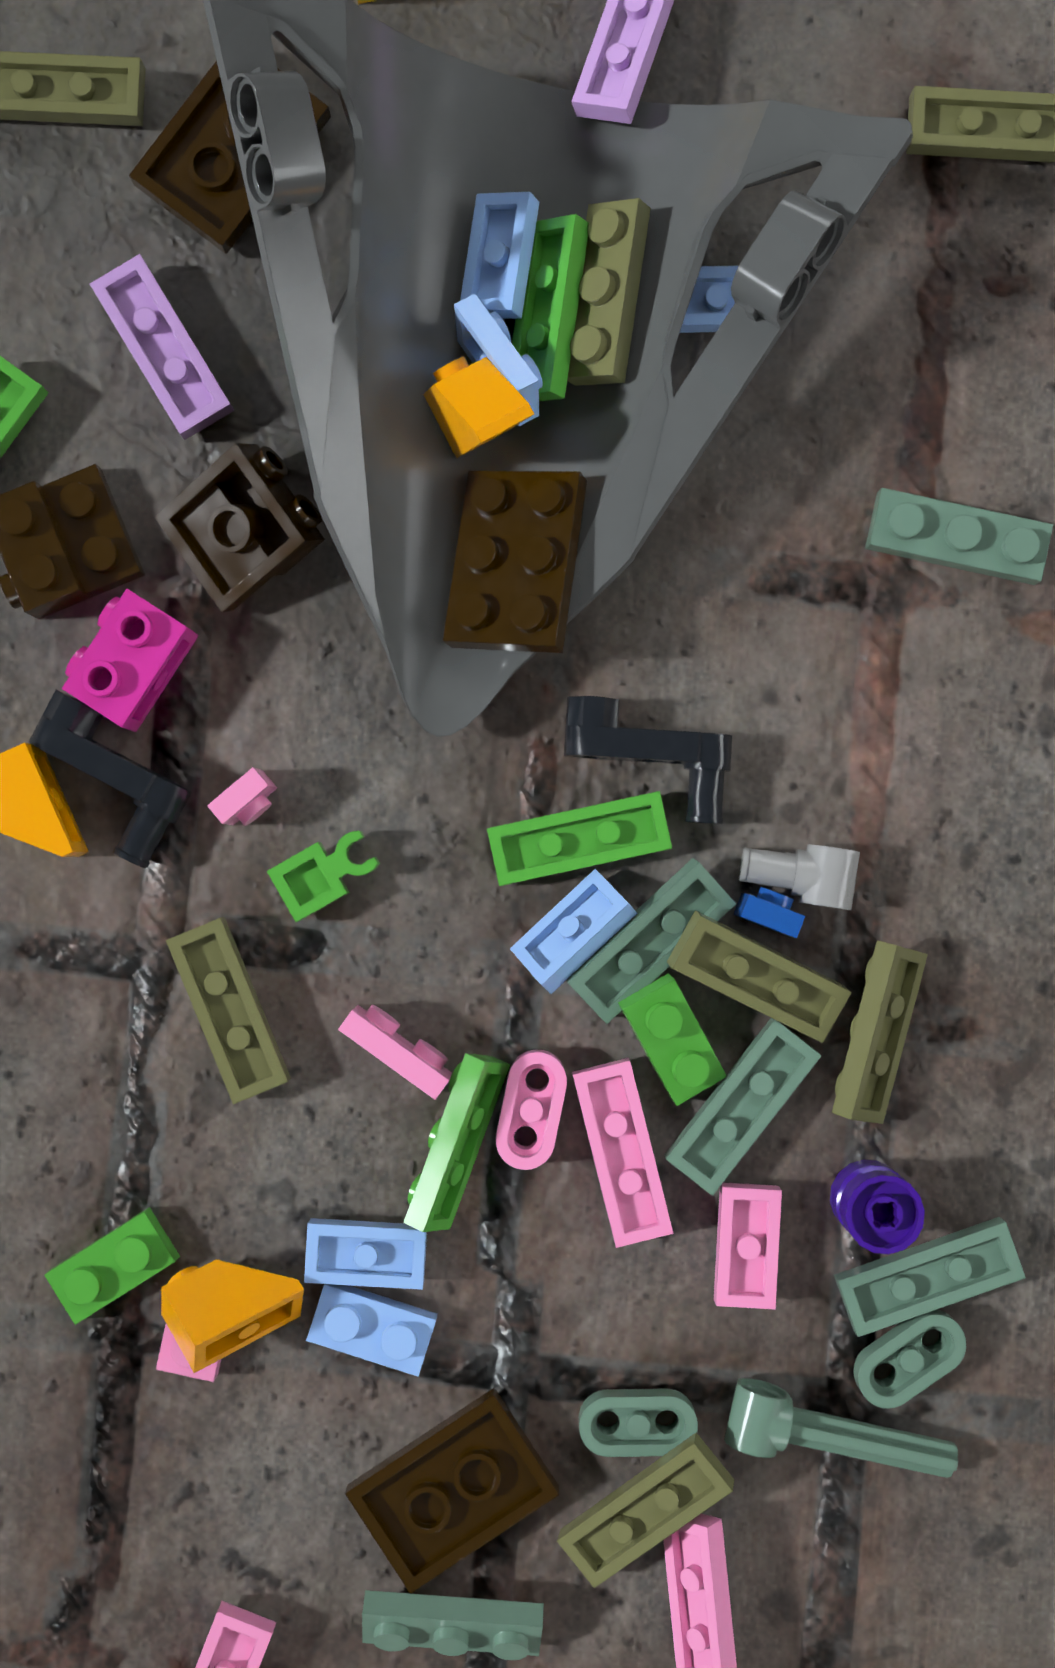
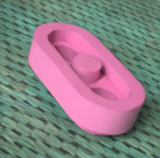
[496,1049,567,1170]

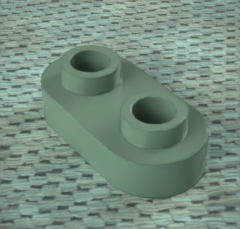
[853,1309,966,1409]
[578,1389,698,1457]

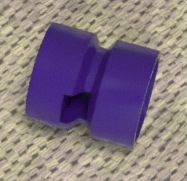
[830,1159,925,1255]

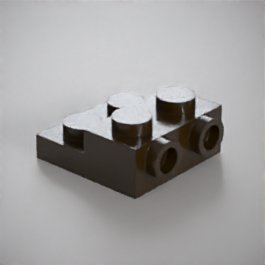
[155,443,325,612]
[0,464,145,619]

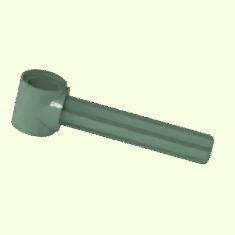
[724,1378,958,1478]

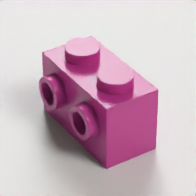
[61,589,199,732]

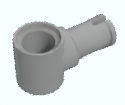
[739,844,860,910]

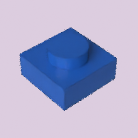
[733,887,805,938]

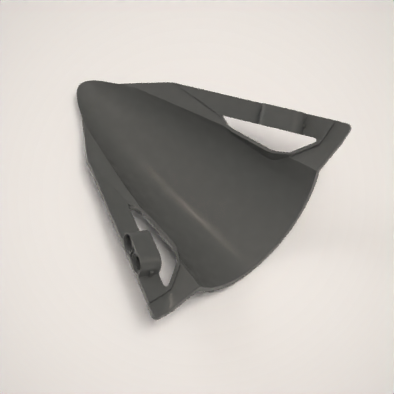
[203,0,913,737]

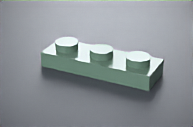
[865,488,1054,585]
[566,858,736,1024]
[664,1018,822,1196]
[834,1217,1026,1337]
[362,1590,544,1660]

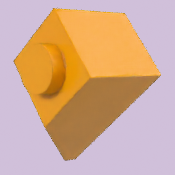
[423,356,534,458]
[0,743,89,857]
[161,1259,304,1373]

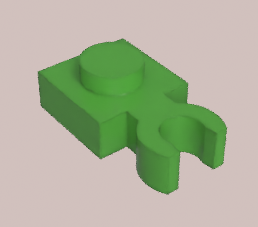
[267,831,380,922]

